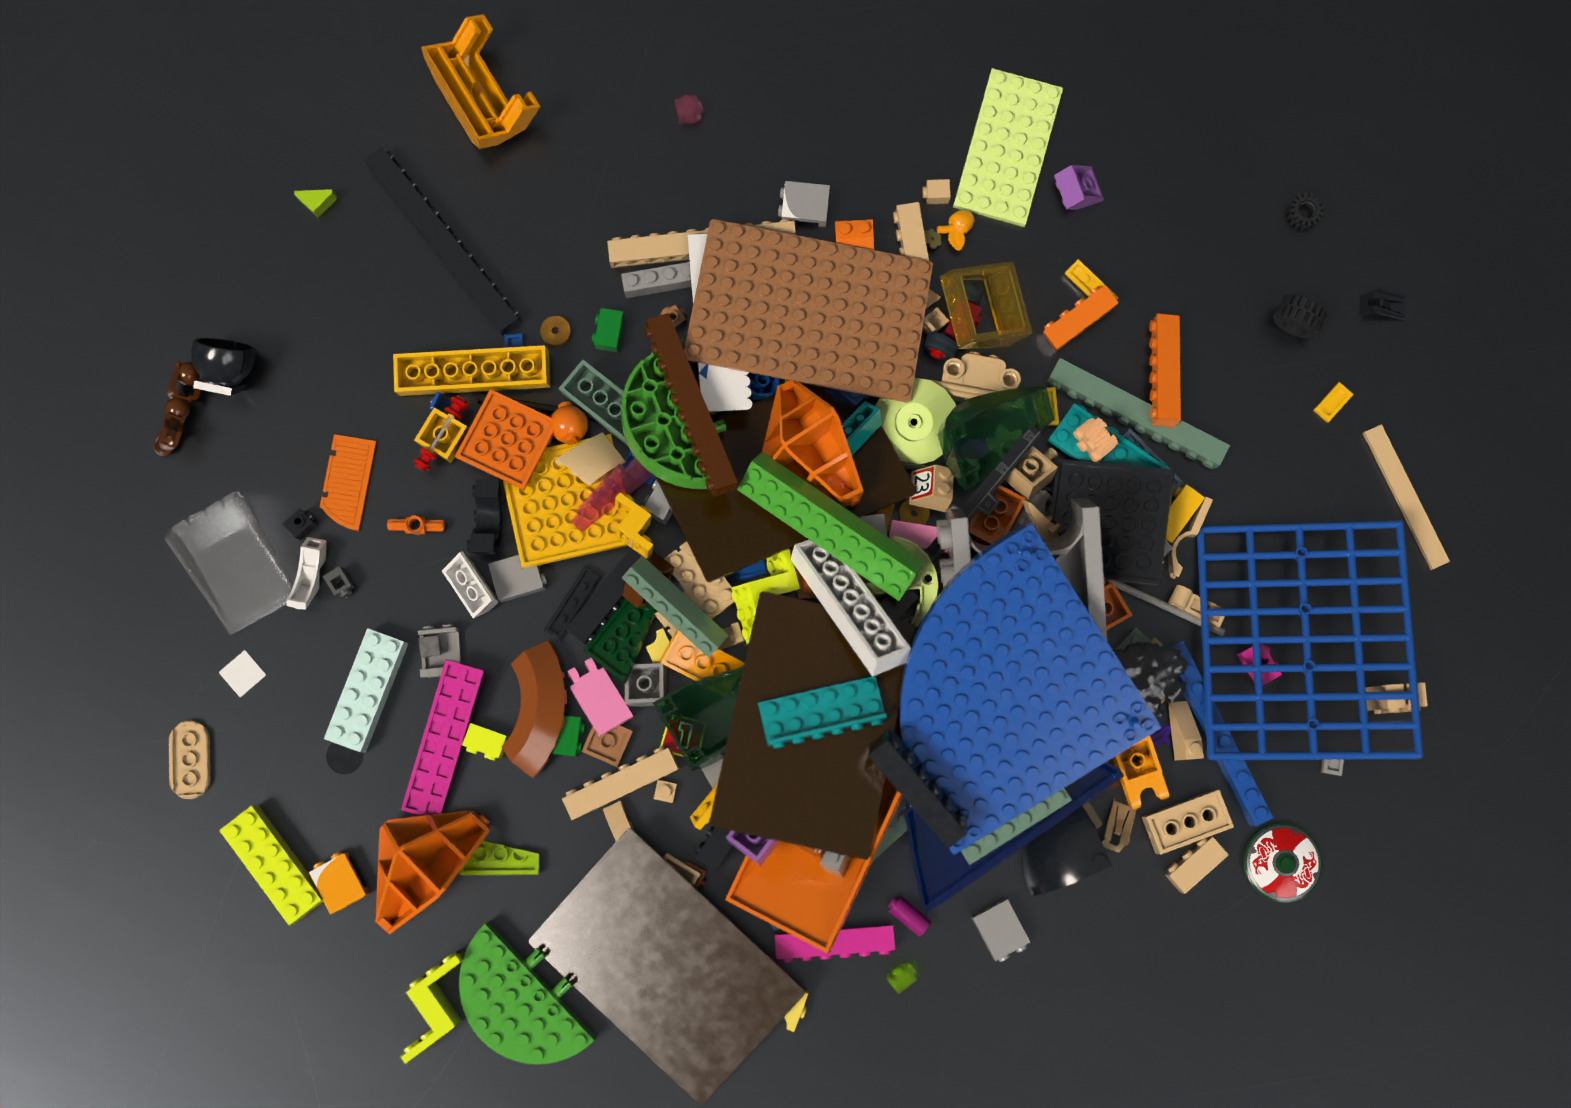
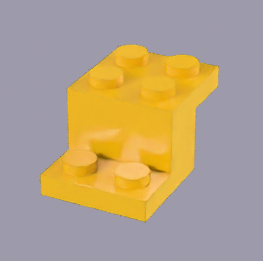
[615,492,653,559]

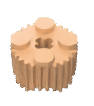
[1073,417,1118,462]

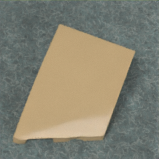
[555,433,626,486]

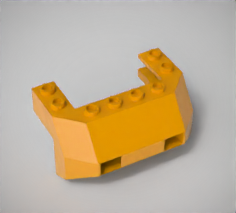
[421,14,540,149]

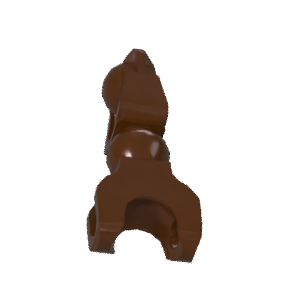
[153,360,201,456]

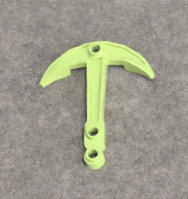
[864,536,938,628]

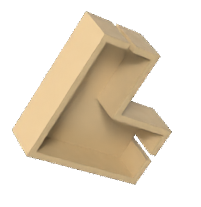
[655,541,735,637]

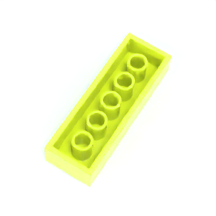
[219,805,323,925]

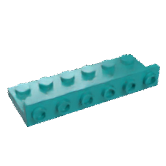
[1048,403,1169,469]
[758,676,887,749]

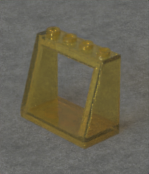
[939,262,1032,349]

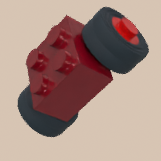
[922,280,984,361]

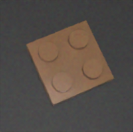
[581,726,633,767]

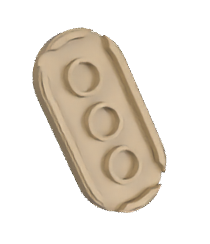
[169,721,211,799]

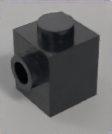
[283,508,317,540]

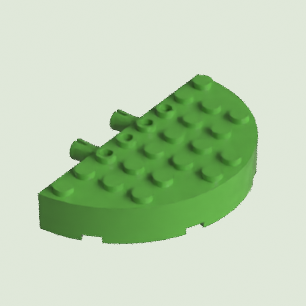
[621,352,726,489]
[459,922,597,1064]

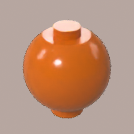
[550,402,588,445]

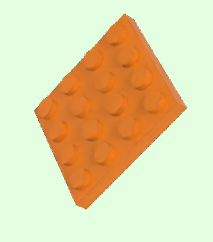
[455,389,553,491]

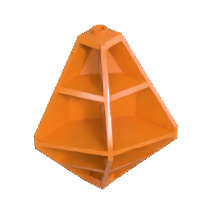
[762,380,864,508]
[375,810,491,934]

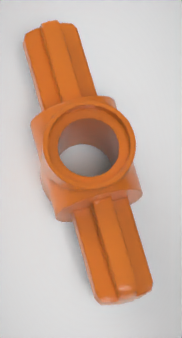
[387,515,445,535]

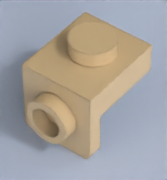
[922,307,949,334]

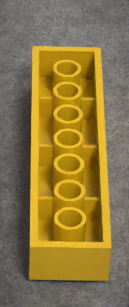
[393,345,551,396]

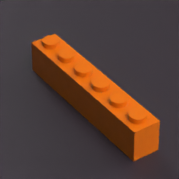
[1149,313,1181,428]

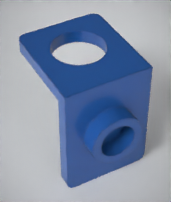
[430,391,456,420]

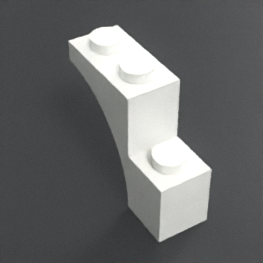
[287,537,326,610]

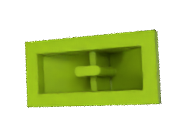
[294,189,337,218]

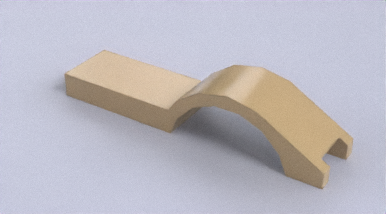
[1167,497,1213,579]

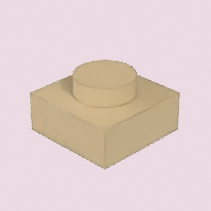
[654,780,677,803]

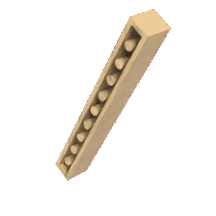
[607,219,796,268]

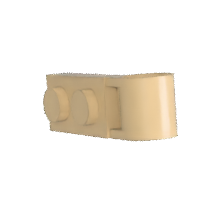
[1168,585,1225,628]

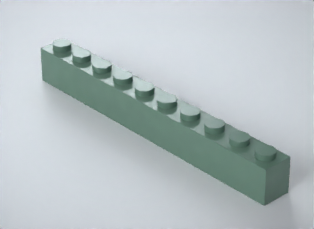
[1047,358,1230,469]

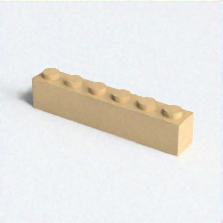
[562,746,680,820]

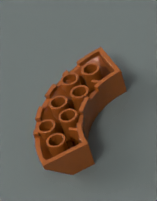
[501,640,567,778]

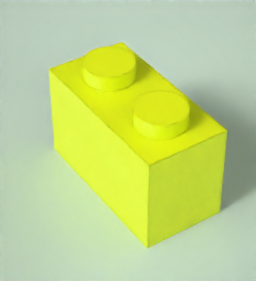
[462,723,509,761]

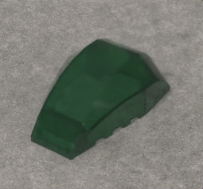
[937,386,1054,491]
[653,666,744,771]

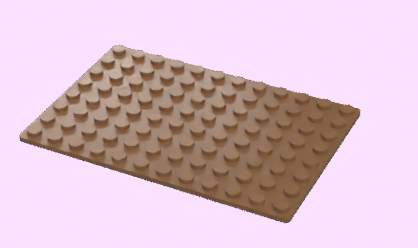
[684,219,933,403]

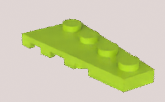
[459,840,540,875]

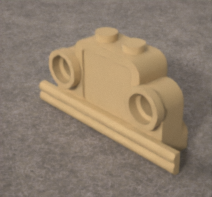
[932,352,1028,411]

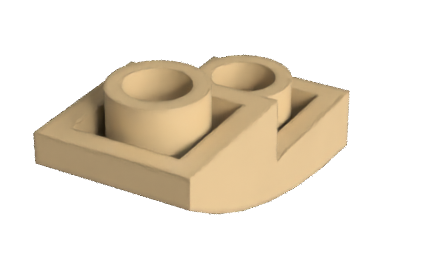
[603,801,634,841]

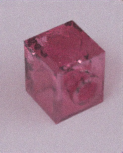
[675,95,703,124]

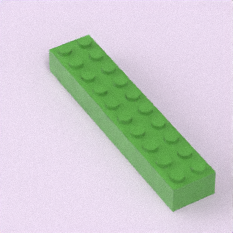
[737,452,925,601]

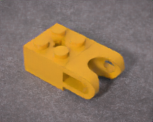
[1113,735,1169,810]

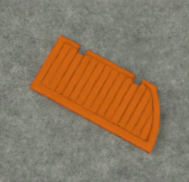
[319,434,377,531]

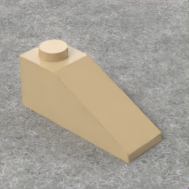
[1168,701,1204,761]

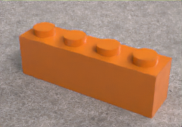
[1043,285,1118,351]

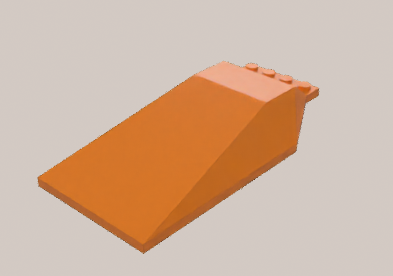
[725,716,902,954]

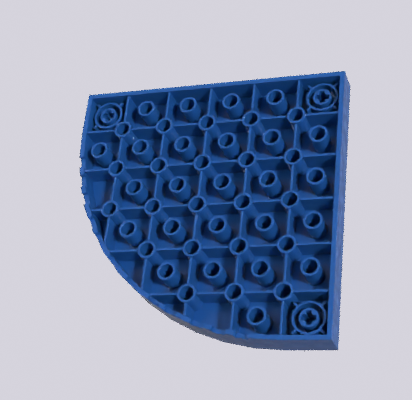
[899,520,1162,855]

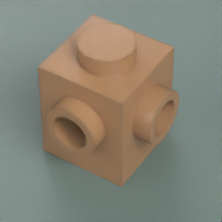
[661,305,687,332]

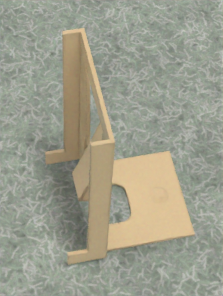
[1102,799,1137,853]

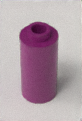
[888,896,932,937]

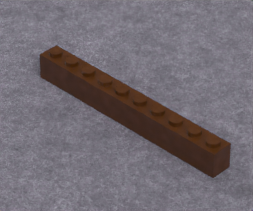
[644,313,738,497]

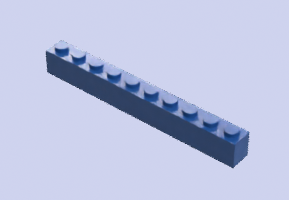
[1168,641,1273,827]

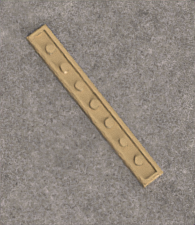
[1363,425,1450,570]

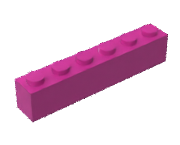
[774,924,895,963]

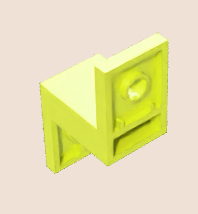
[732,549,800,644]
[401,952,465,1064]

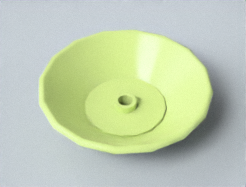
[875,377,959,464]

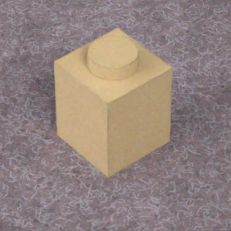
[922,179,950,204]

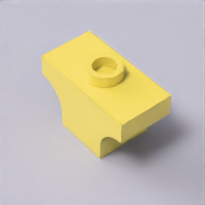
[646,628,670,663]
[784,990,808,1032]

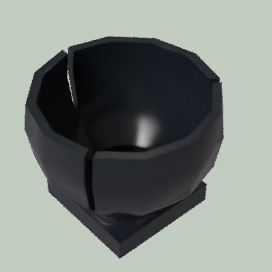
[191,338,256,396]

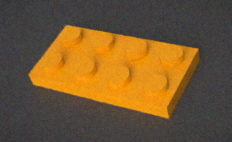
[659,629,745,697]

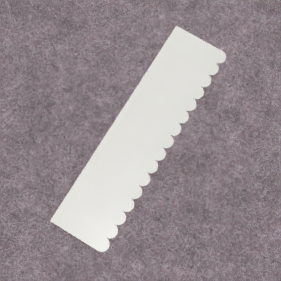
[688,234,752,412]

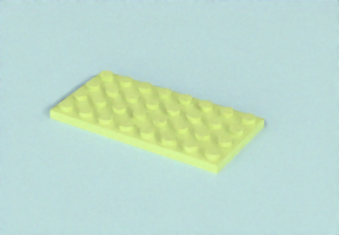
[953,69,1063,227]

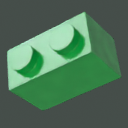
[592,308,625,352]
[552,715,585,757]

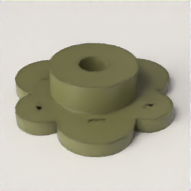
[924,229,941,249]

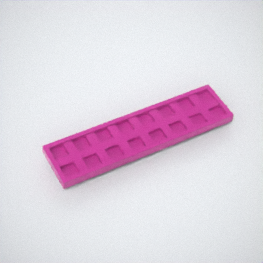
[401,659,485,816]

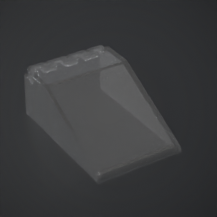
[165,491,293,635]

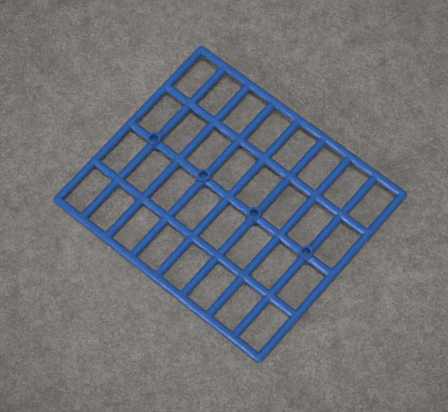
[1197,520,1423,760]

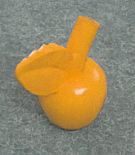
[937,210,975,251]

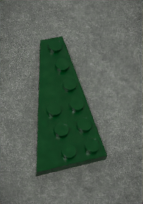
[583,599,657,684]

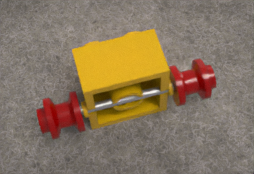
[413,395,469,472]

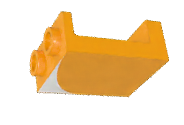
[309,851,370,915]

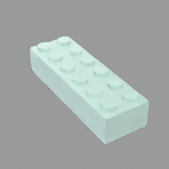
[324,628,409,753]

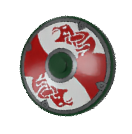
[1242,823,1323,903]

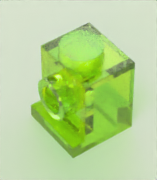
[885,963,917,994]

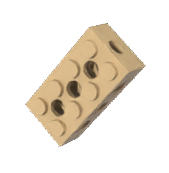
[1141,790,1234,855]

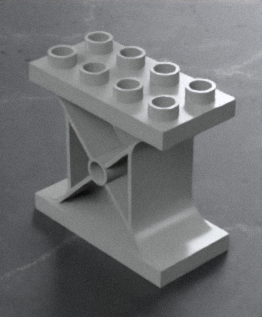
[936,498,1107,641]

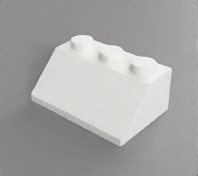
[442,551,499,619]

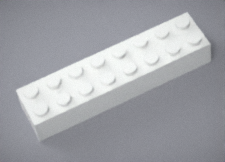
[791,540,911,676]

